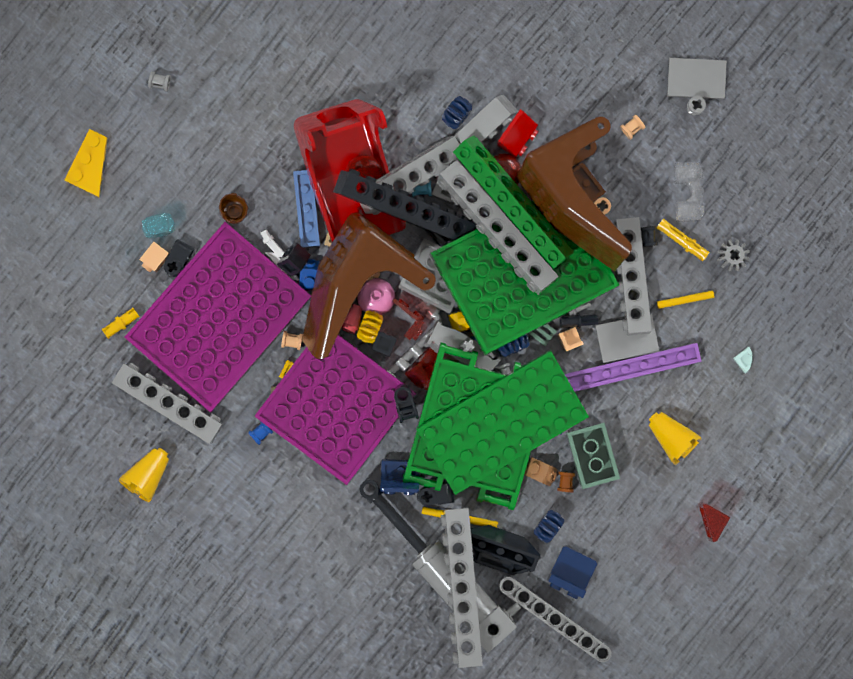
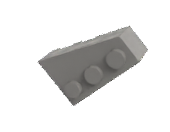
[455,95,519,146]

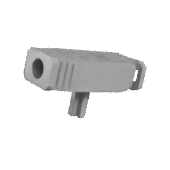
[423,321,502,371]

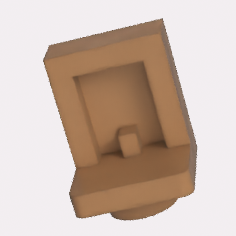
[524,457,558,486]

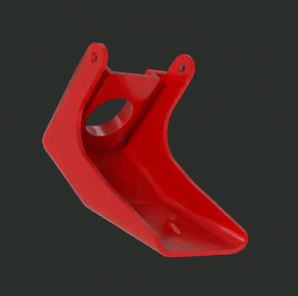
[294,99,406,242]

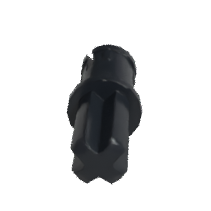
[559,313,598,329]

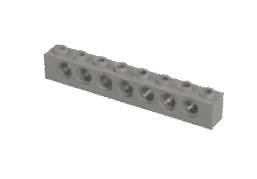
[437,160,558,295]
[441,508,483,668]

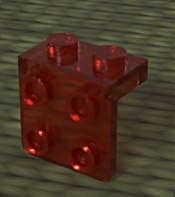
[392,298,425,342]

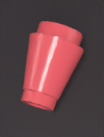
[341,304,363,334]

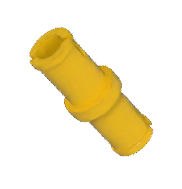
[101,307,140,339]

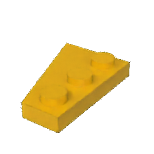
[64,129,108,198]

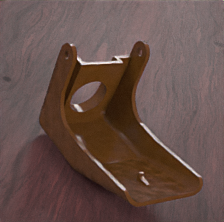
[517,117,632,272]
[302,212,436,359]

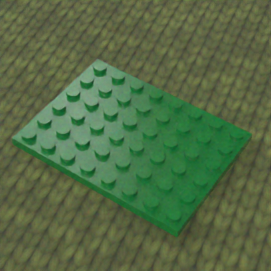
[430,201,619,356]

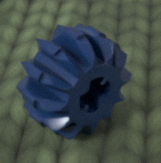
[442,96,472,129]
[498,334,530,357]
[534,510,564,543]

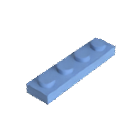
[293,170,320,248]

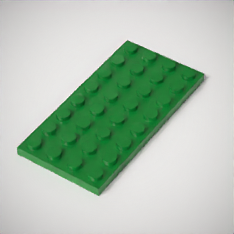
[416,350,589,495]

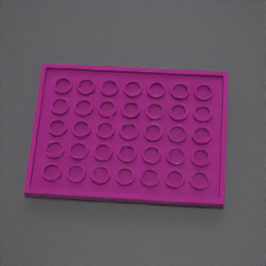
[124,222,311,413]

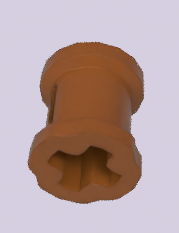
[557,471,576,493]

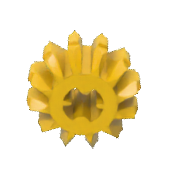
[357,310,383,343]

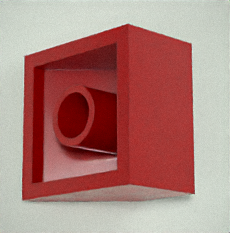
[497,109,539,159]

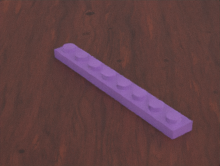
[565,343,702,392]

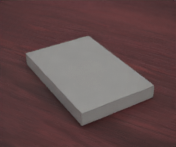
[667,58,727,100]
[595,314,660,363]

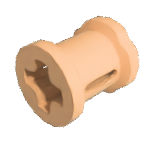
[620,115,646,140]
[281,331,303,350]

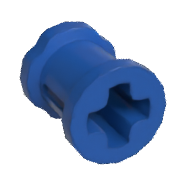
[248,421,273,445]

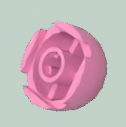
[357,278,395,315]

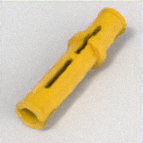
[657,218,710,262]

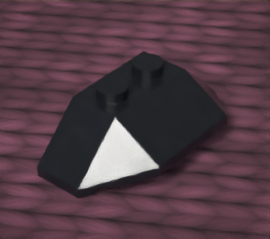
[461,525,540,575]

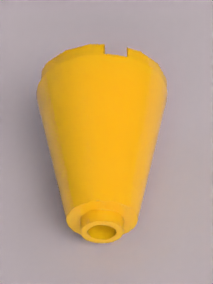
[649,412,702,465]
[119,448,169,503]

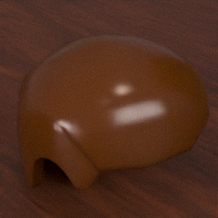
[219,193,248,224]

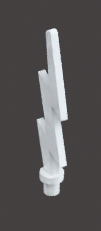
[260,229,300,280]

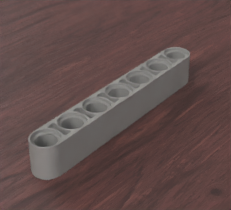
[499,576,611,662]

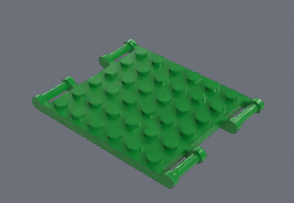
[402,342,531,510]

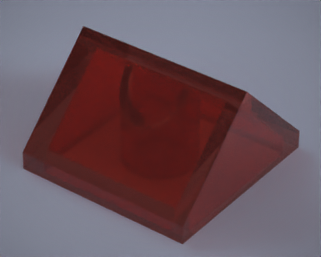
[698,502,730,542]

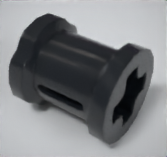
[640,226,658,247]

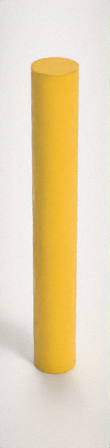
[657,290,714,309]

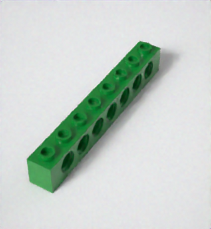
[453,135,574,269]

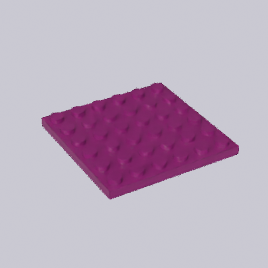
[254,334,416,485]

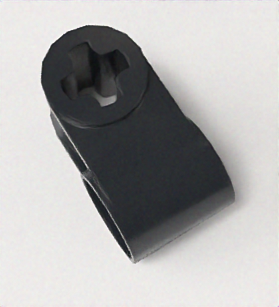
[164,239,195,277]
[394,384,419,423]
[417,484,455,505]

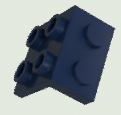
[380,459,420,495]
[547,546,597,599]

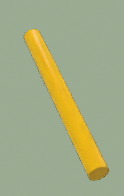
[421,506,498,527]

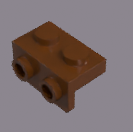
[573,162,606,202]

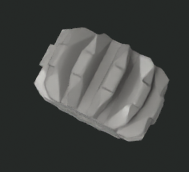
[717,239,750,272]

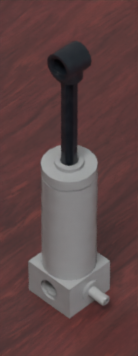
[359,480,521,653]

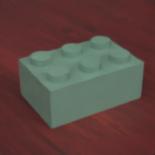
[566,423,620,489]

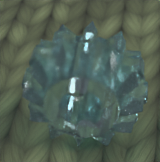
[142,213,175,239]

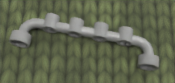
[387,306,443,378]

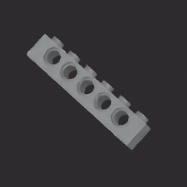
[360,136,460,215]
[615,217,652,336]
[112,362,223,444]

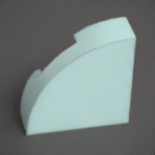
[733,347,752,373]

